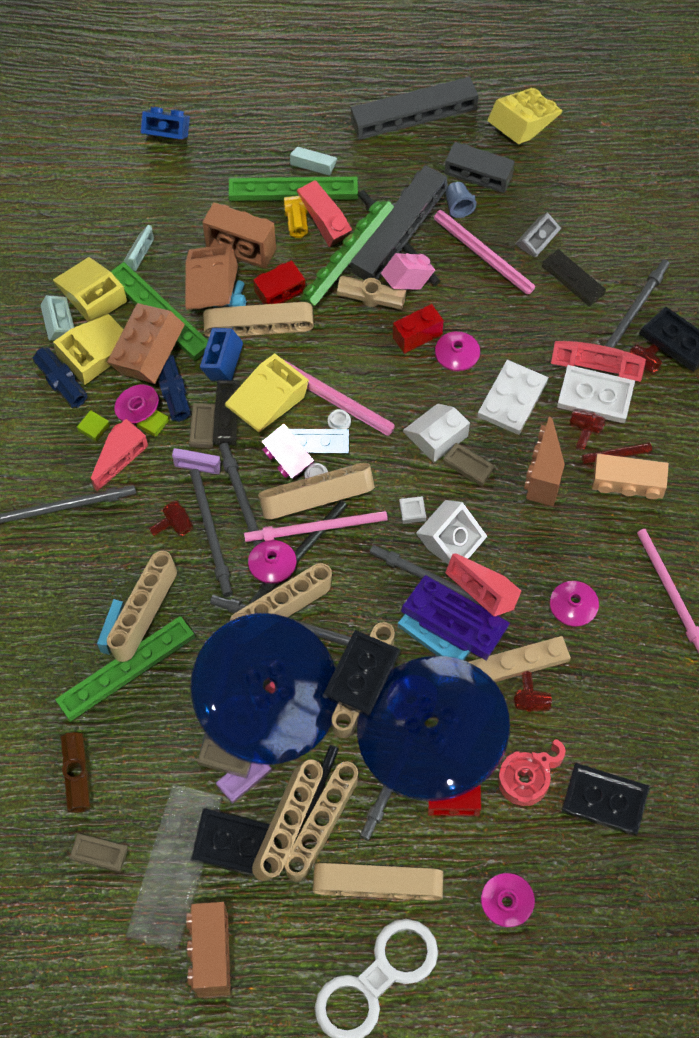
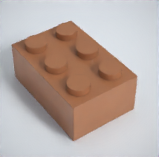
[202,202,276,269]
[107,303,185,384]
[186,902,231,998]

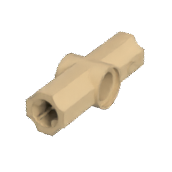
[337,276,406,310]

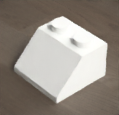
[403,404,470,463]
[416,500,487,564]

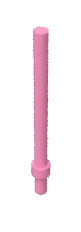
[244,511,388,542]
[637,529,699,653]

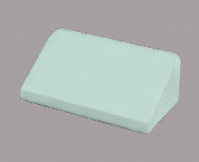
[290,147,337,176]
[123,225,154,271]
[41,295,74,340]

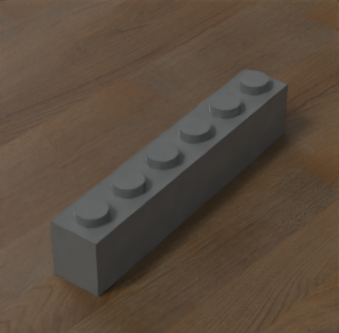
[351,77,478,140]
[350,165,448,280]

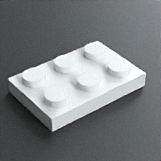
[477,360,549,435]
[557,365,635,424]

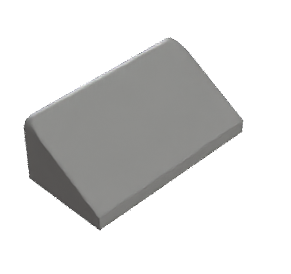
[515,212,561,257]

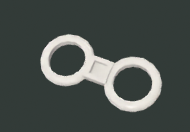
[315,919,438,1038]

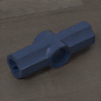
[32,347,88,408]
[159,355,191,422]

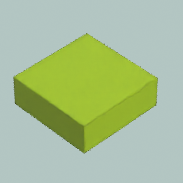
[77,410,110,442]
[136,410,169,437]

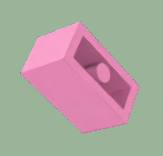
[381,253,435,289]

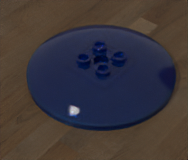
[190,613,338,765]
[357,656,510,801]

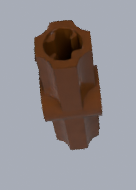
[61,732,91,813]

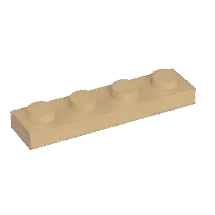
[468,636,571,688]

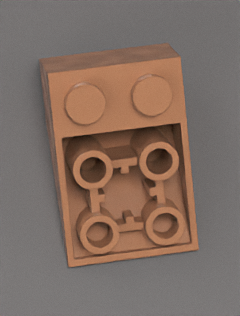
[185,244,238,310]
[524,417,565,507]

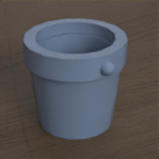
[445,182,476,218]

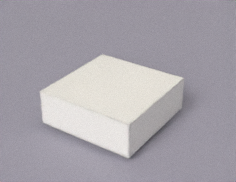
[399,496,426,524]

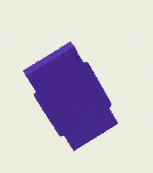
[401,575,510,661]

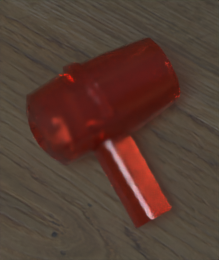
[629,344,662,374]
[570,409,605,450]
[149,501,193,537]
[514,671,552,712]

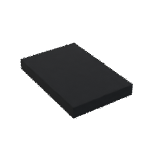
[639,307,699,372]
[323,630,401,717]
[561,763,650,836]
[190,808,276,876]

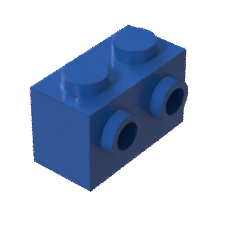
[141,107,190,139]
[200,328,243,382]

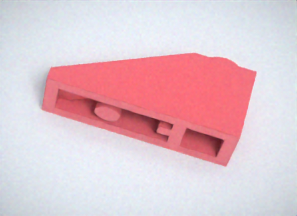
[297,180,352,247]
[91,419,148,492]
[445,553,521,616]

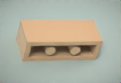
[592,454,669,499]

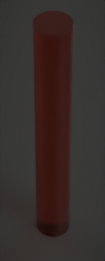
[582,443,652,464]

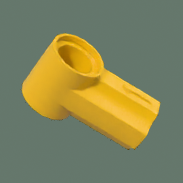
[284,196,308,238]

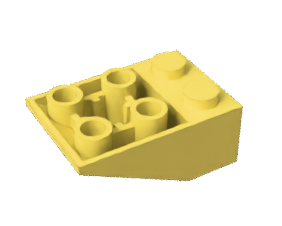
[487,88,562,144]
[53,257,127,322]
[53,314,124,385]
[225,354,309,432]

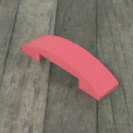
[551,341,646,382]

